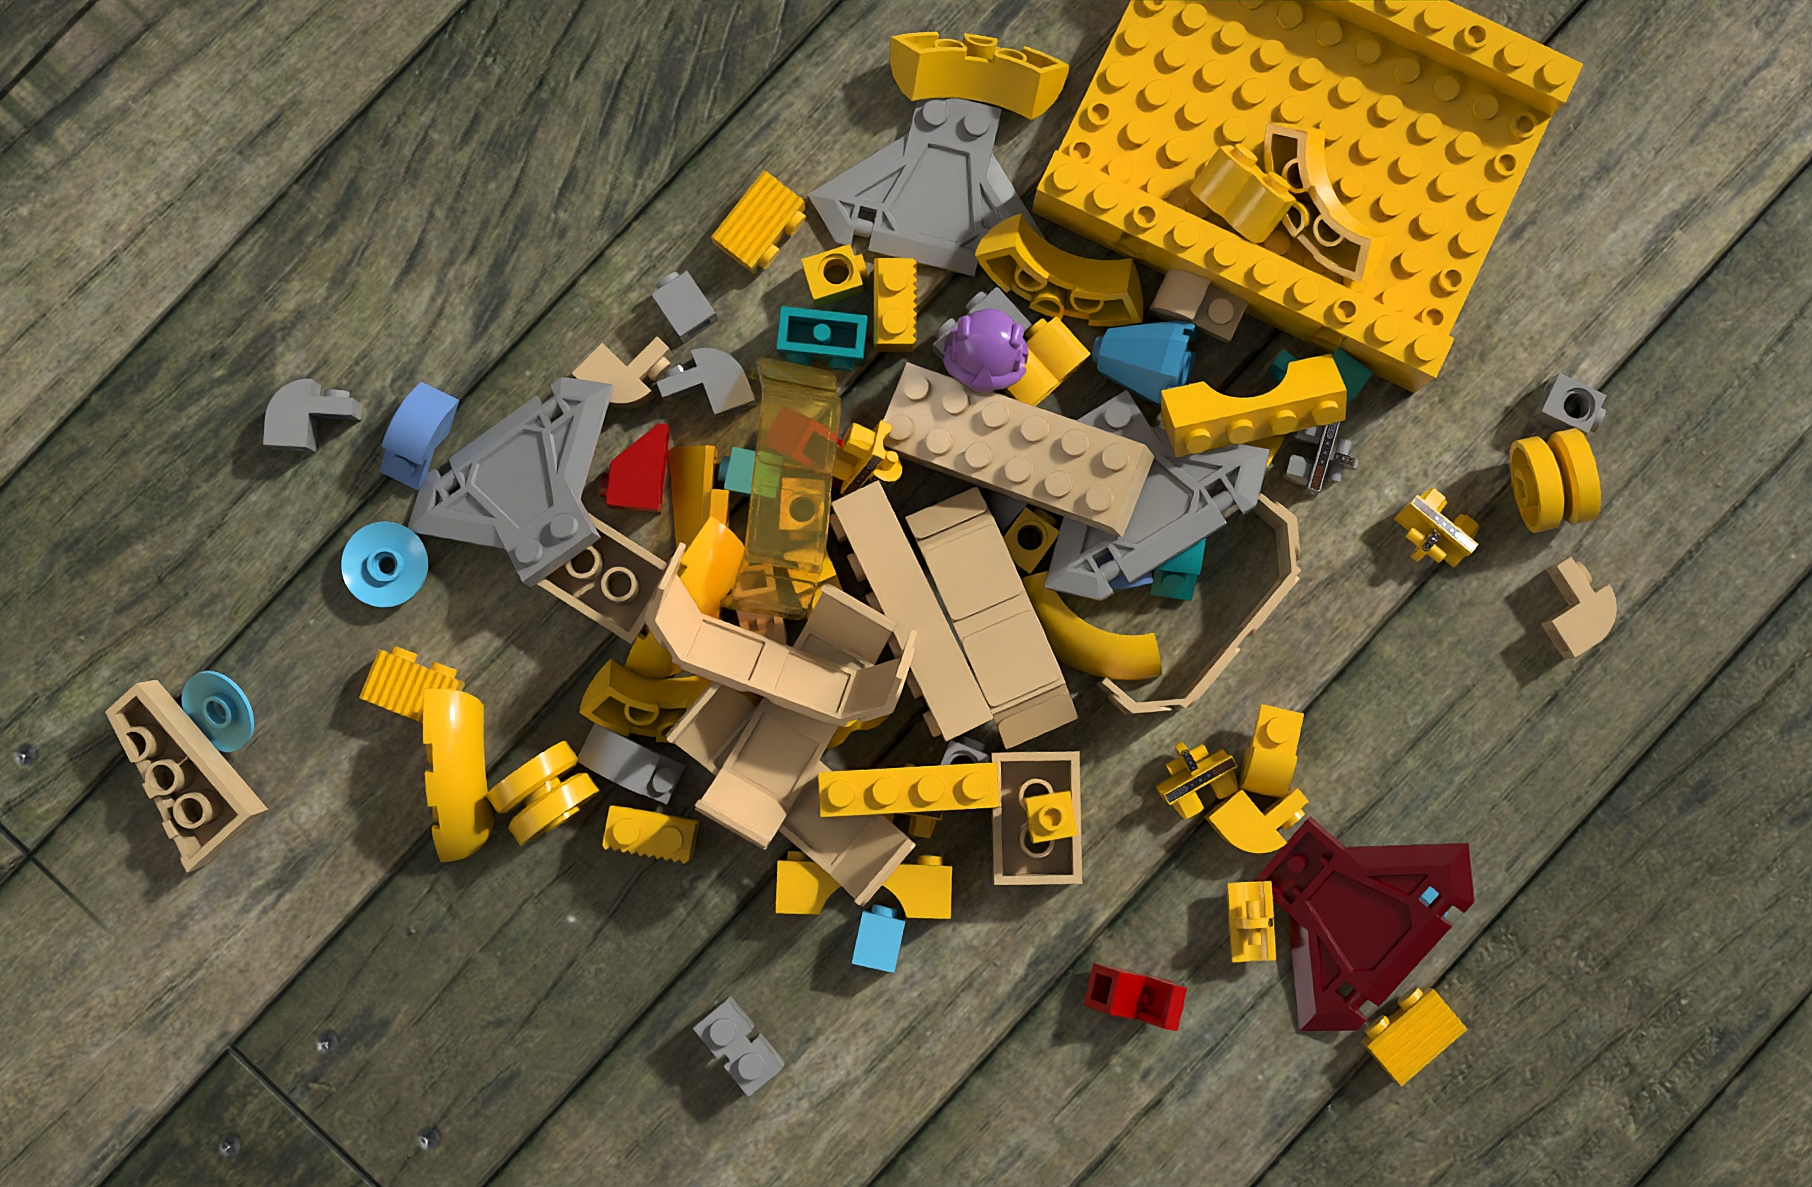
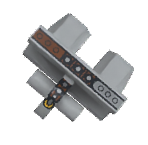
[1282,421,1359,496]

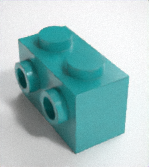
[776,306,868,372]

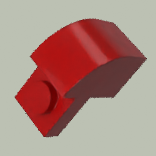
[1083,963,1187,1031]

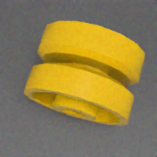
[1509,428,1601,533]
[486,741,601,846]

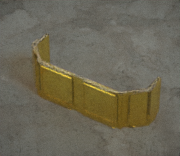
[720,356,841,620]

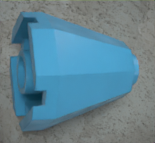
[1092,320,1199,410]

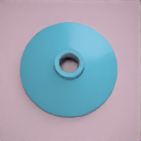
[341,521,428,608]
[181,671,254,752]

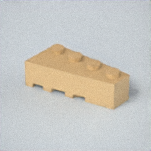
[105,680,269,873]

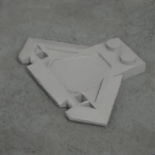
[807,98,1046,282]
[408,377,614,587]
[1044,390,1270,601]

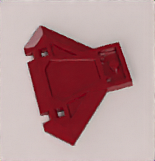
[1253,816,1475,1031]

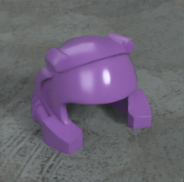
[943,309,1029,393]

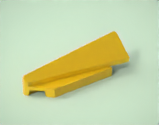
[669,445,732,620]

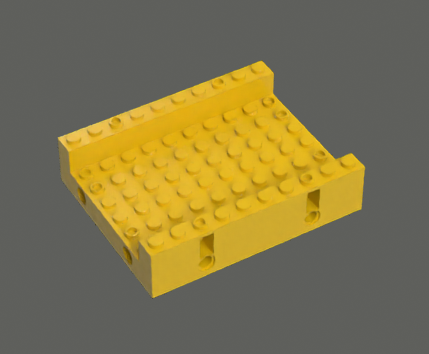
[1031,0,1583,393]

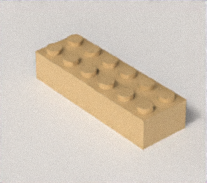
[883,362,1155,538]
[828,480,994,742]

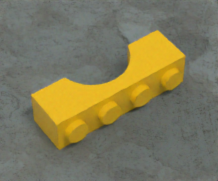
[1161,353,1347,457]
[818,762,1000,817]
[776,851,952,919]

